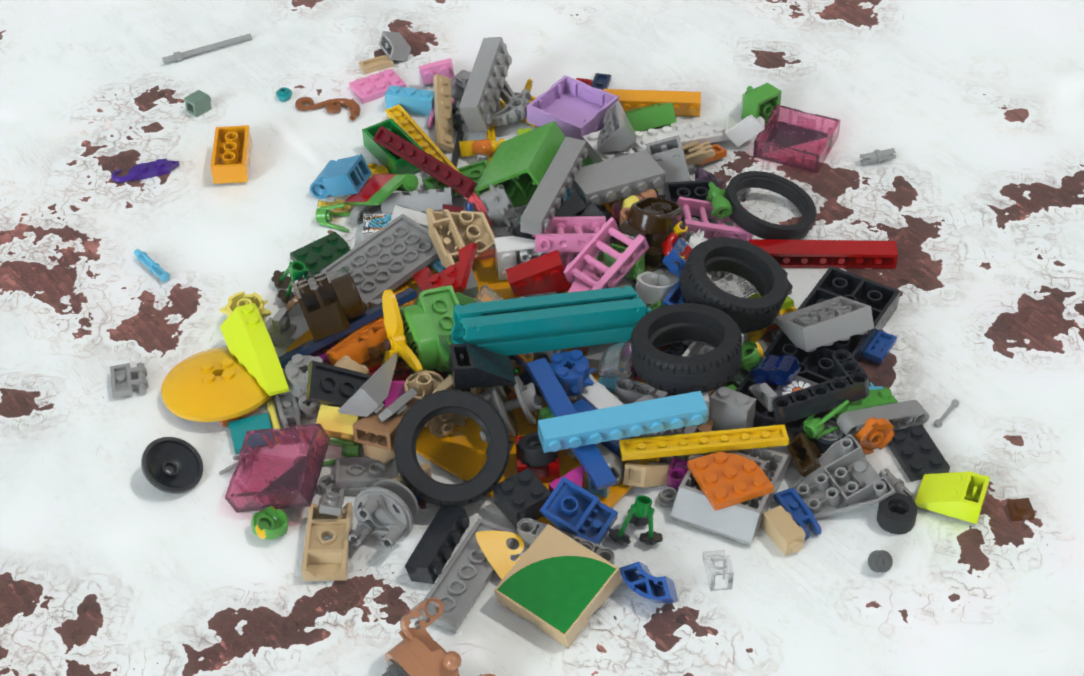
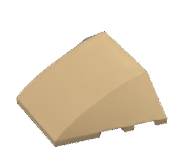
[426,208,495,268]

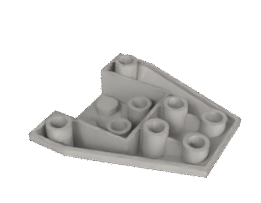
[791,434,896,519]

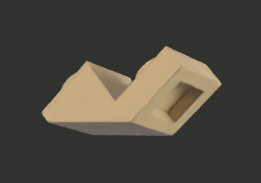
[623,461,670,488]

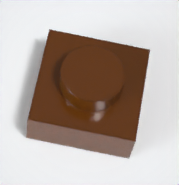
[1006,498,1035,521]

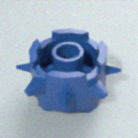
[548,350,597,396]

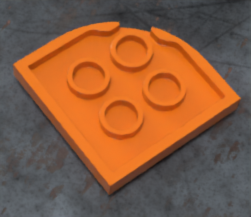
[687,452,774,511]

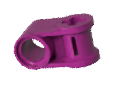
[667,456,692,492]

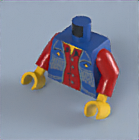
[662,221,693,279]

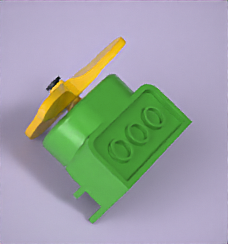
[382,285,460,375]

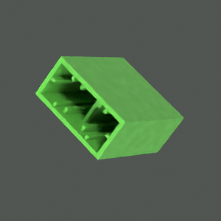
[474,121,565,209]

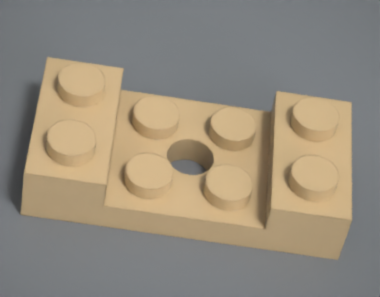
[301,502,354,581]

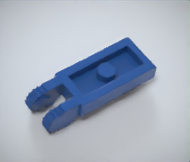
[774,487,822,540]

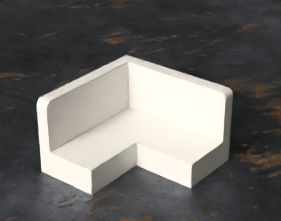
[725,115,765,147]

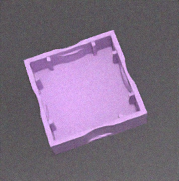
[526,75,619,140]

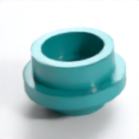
[276,87,292,102]

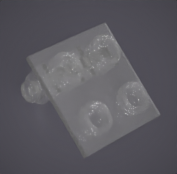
[715,273,757,298]

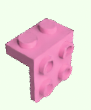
[419,58,455,85]

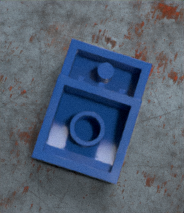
[540,477,618,545]

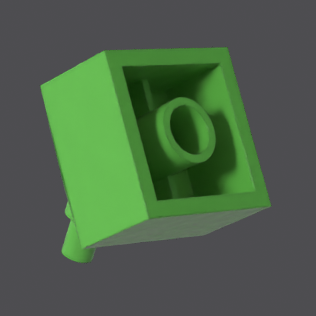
[741,83,782,126]

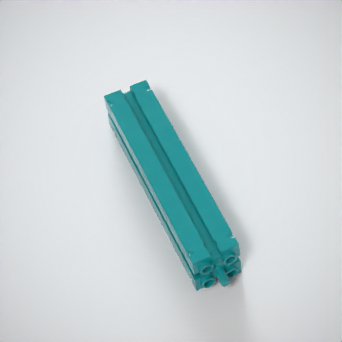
[451,286,652,356]

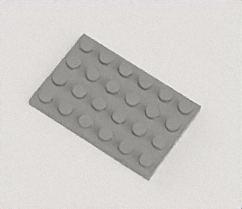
[320,214,439,309]

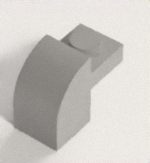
[265,308,297,347]

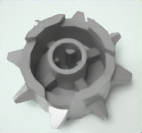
[480,183,517,227]
[284,354,323,399]

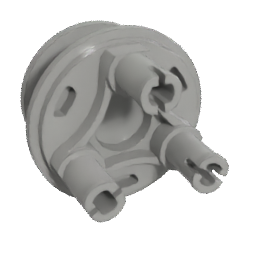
[476,376,543,443]
[348,479,419,549]

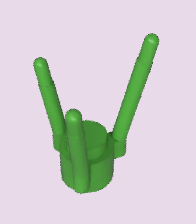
[316,204,351,233]
[803,400,849,440]
[319,435,359,466]

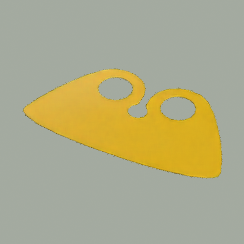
[475,531,524,580]

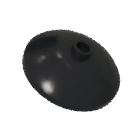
[141,437,203,494]

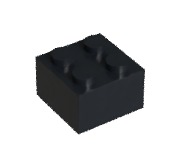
[493,468,551,529]

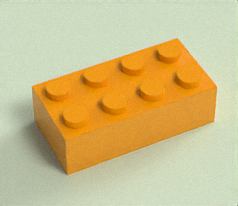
[210,125,252,184]

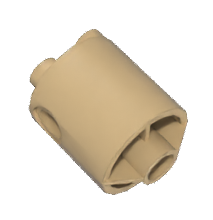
[404,370,444,428]

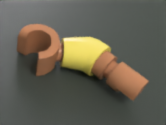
[619,189,657,227]

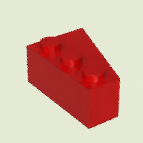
[505,250,572,297]

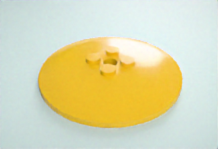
[161,346,271,422]

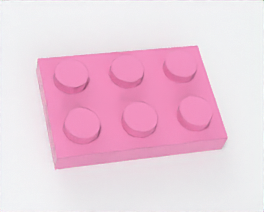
[349,68,406,104]

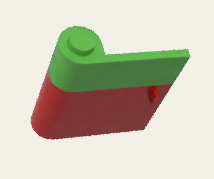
[344,174,419,205]

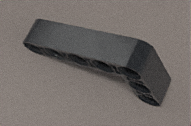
[772,349,869,424]

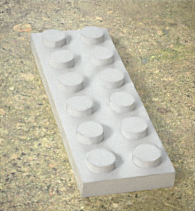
[633,119,729,151]

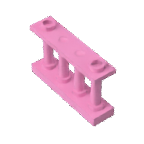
[677,197,753,242]
[532,216,610,253]
[563,217,649,290]

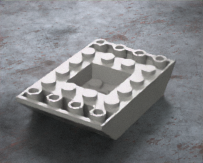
[670,430,793,546]

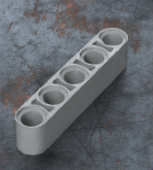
[836,400,929,436]
[517,518,615,564]

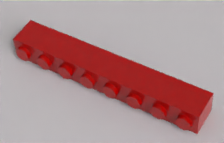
[749,239,898,269]

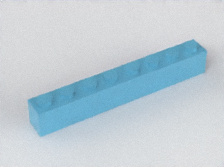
[538,391,708,453]

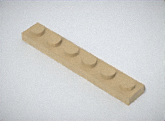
[433,73,454,153]

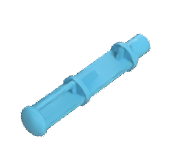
[134,249,170,282]

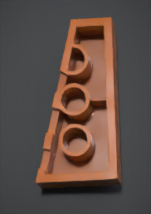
[326,315,388,366]

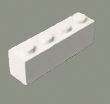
[568,374,625,409]

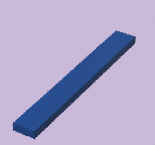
[526,358,617,491]

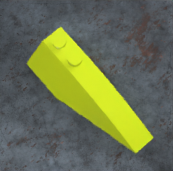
[220,303,289,396]

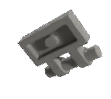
[110,363,148,398]

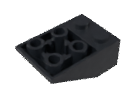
[449,343,516,389]

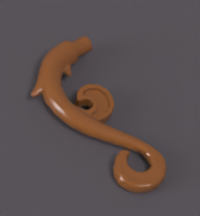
[295,97,361,121]

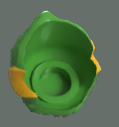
[740,341,763,372]
[251,506,288,540]

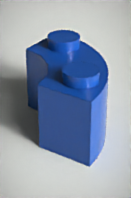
[620,562,679,604]

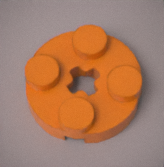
[853,417,894,454]

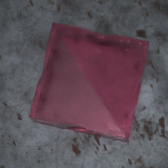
[753,105,841,173]
[225,423,330,513]

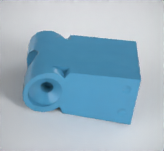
[309,154,372,199]

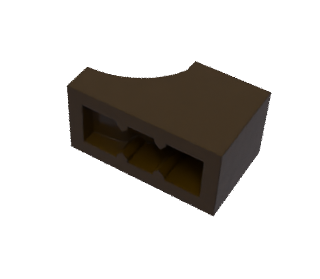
[786,432,821,478]

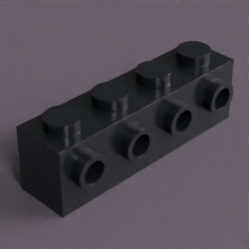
[405,505,470,584]

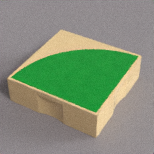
[494,524,622,649]

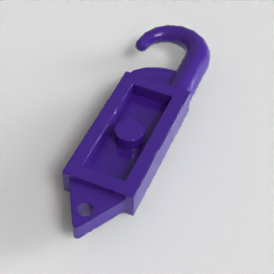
[111,158,180,183]

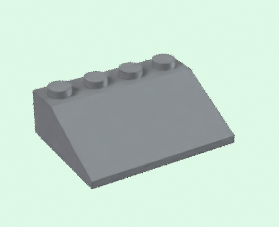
[774,296,874,352]

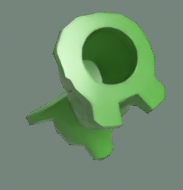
[706,182,733,220]

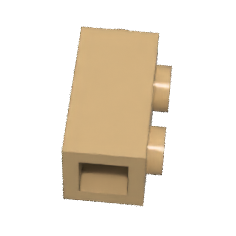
[761,505,805,556]

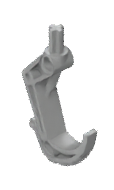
[454,76,531,126]

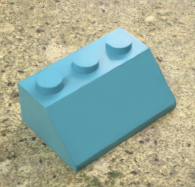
[385,85,434,116]

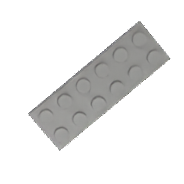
[419,518,517,632]

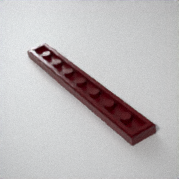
[373,126,478,199]

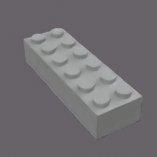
[459,37,512,132]

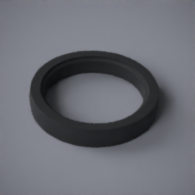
[724,171,816,240]

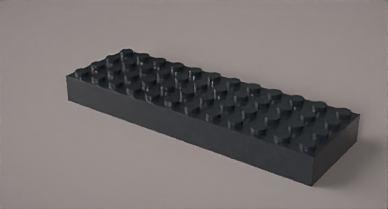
[735,266,900,440]

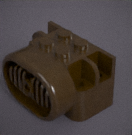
[616,197,683,272]
[291,268,366,341]

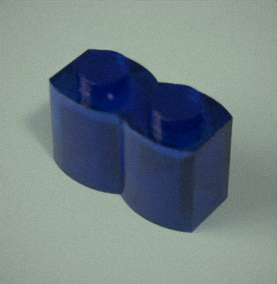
[752,355,801,386]

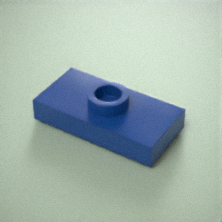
[863,330,897,364]

